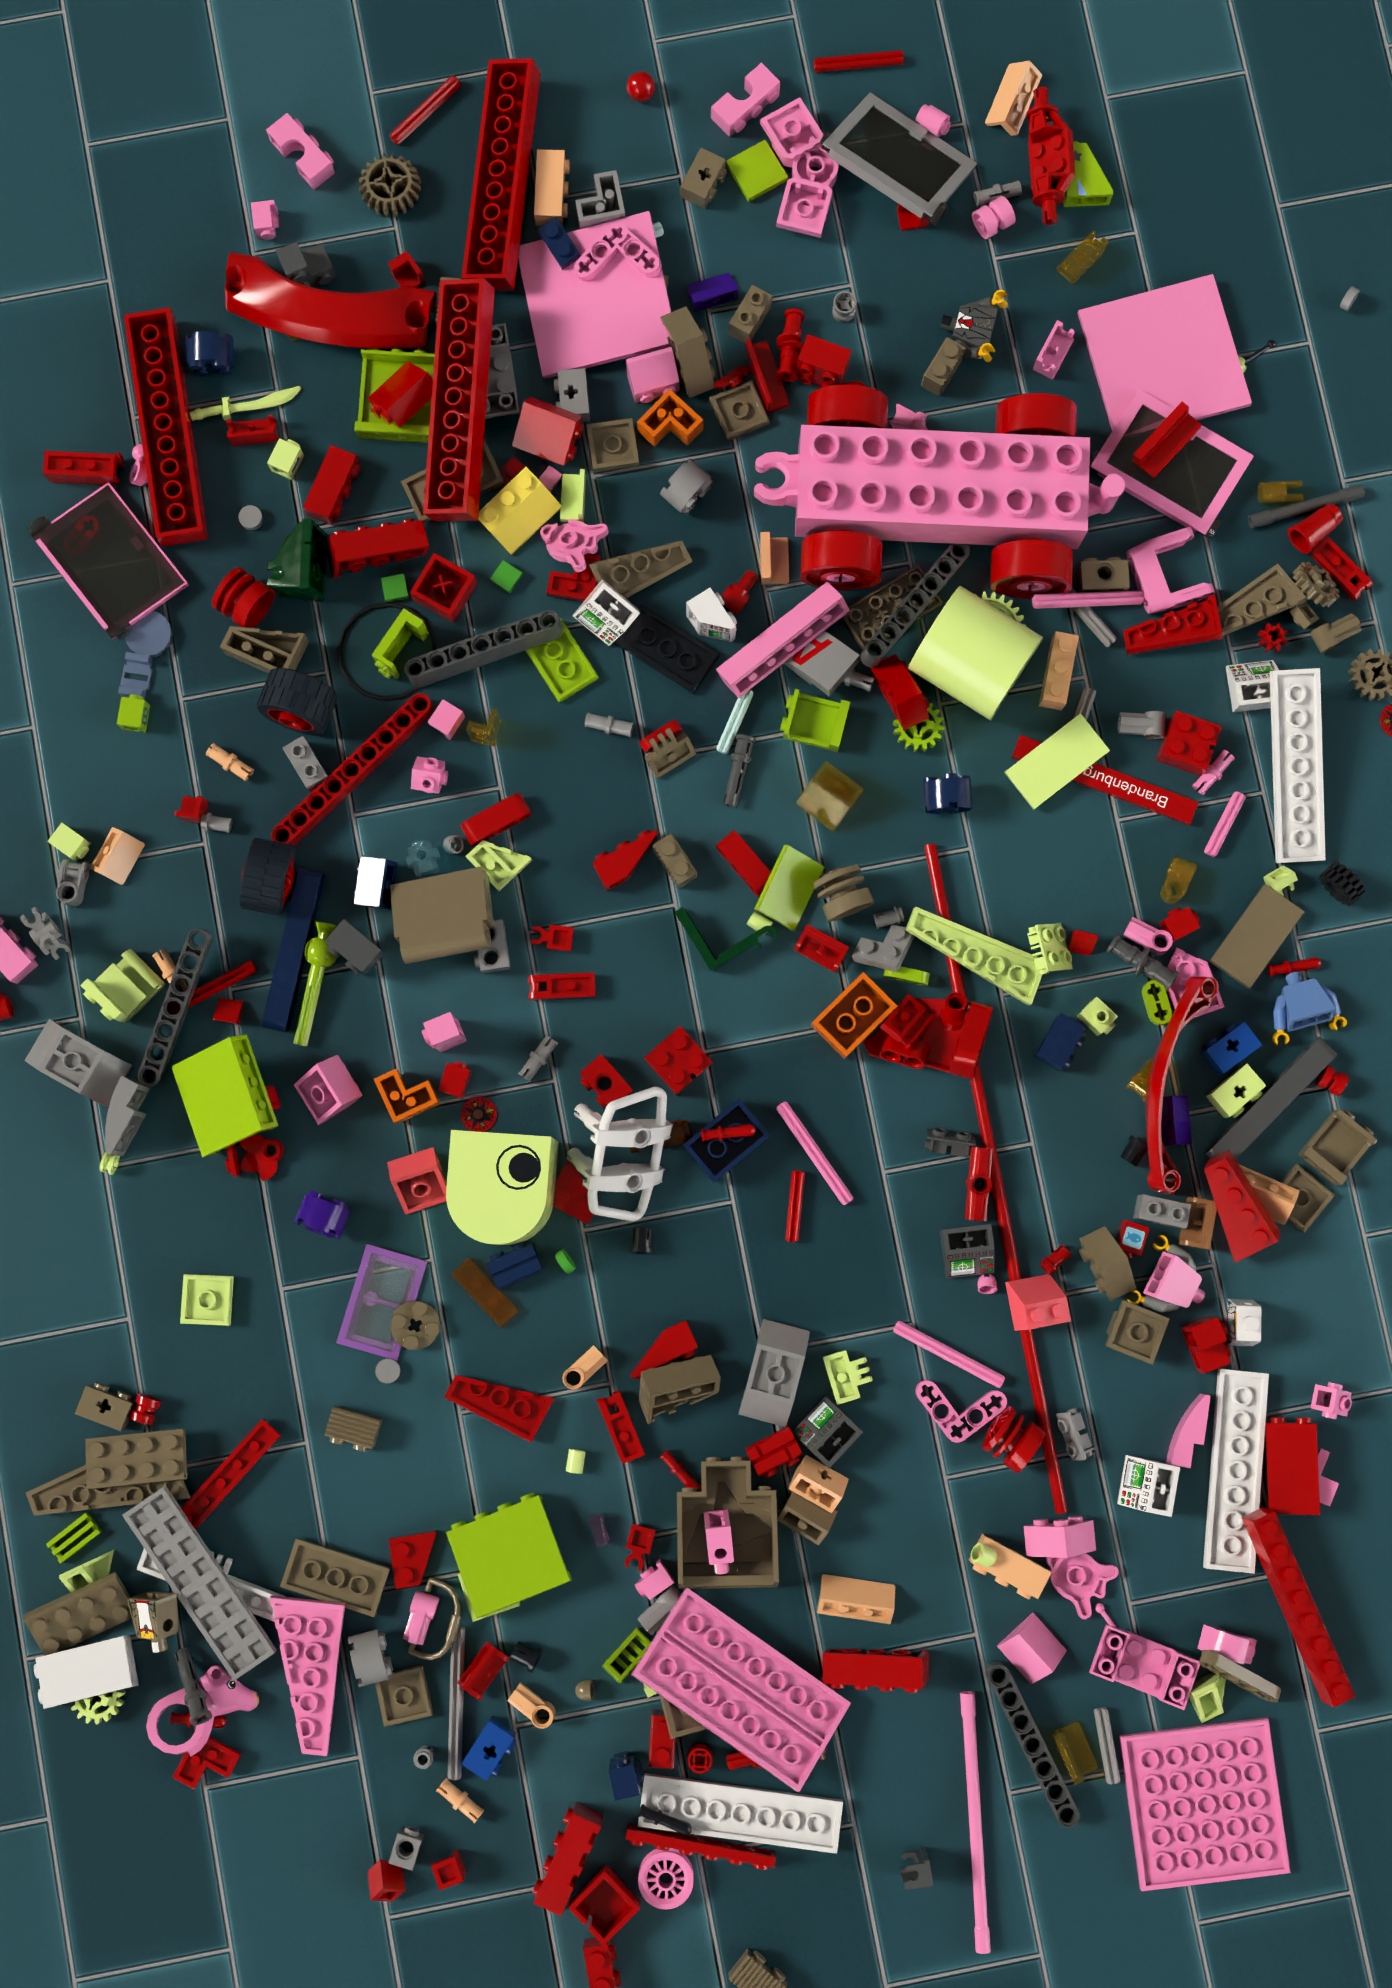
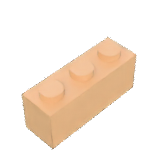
[534,149,570,226]
[1039,631,1079,711]
[969,1533,1052,1600]

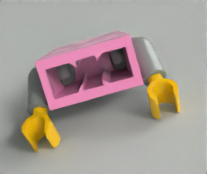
[1127,1235,1205,1313]

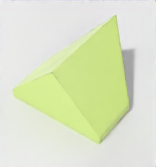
[59,1550,114,1592]
[1189,1672,1226,1723]

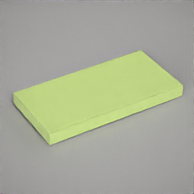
[1004,713,1110,810]

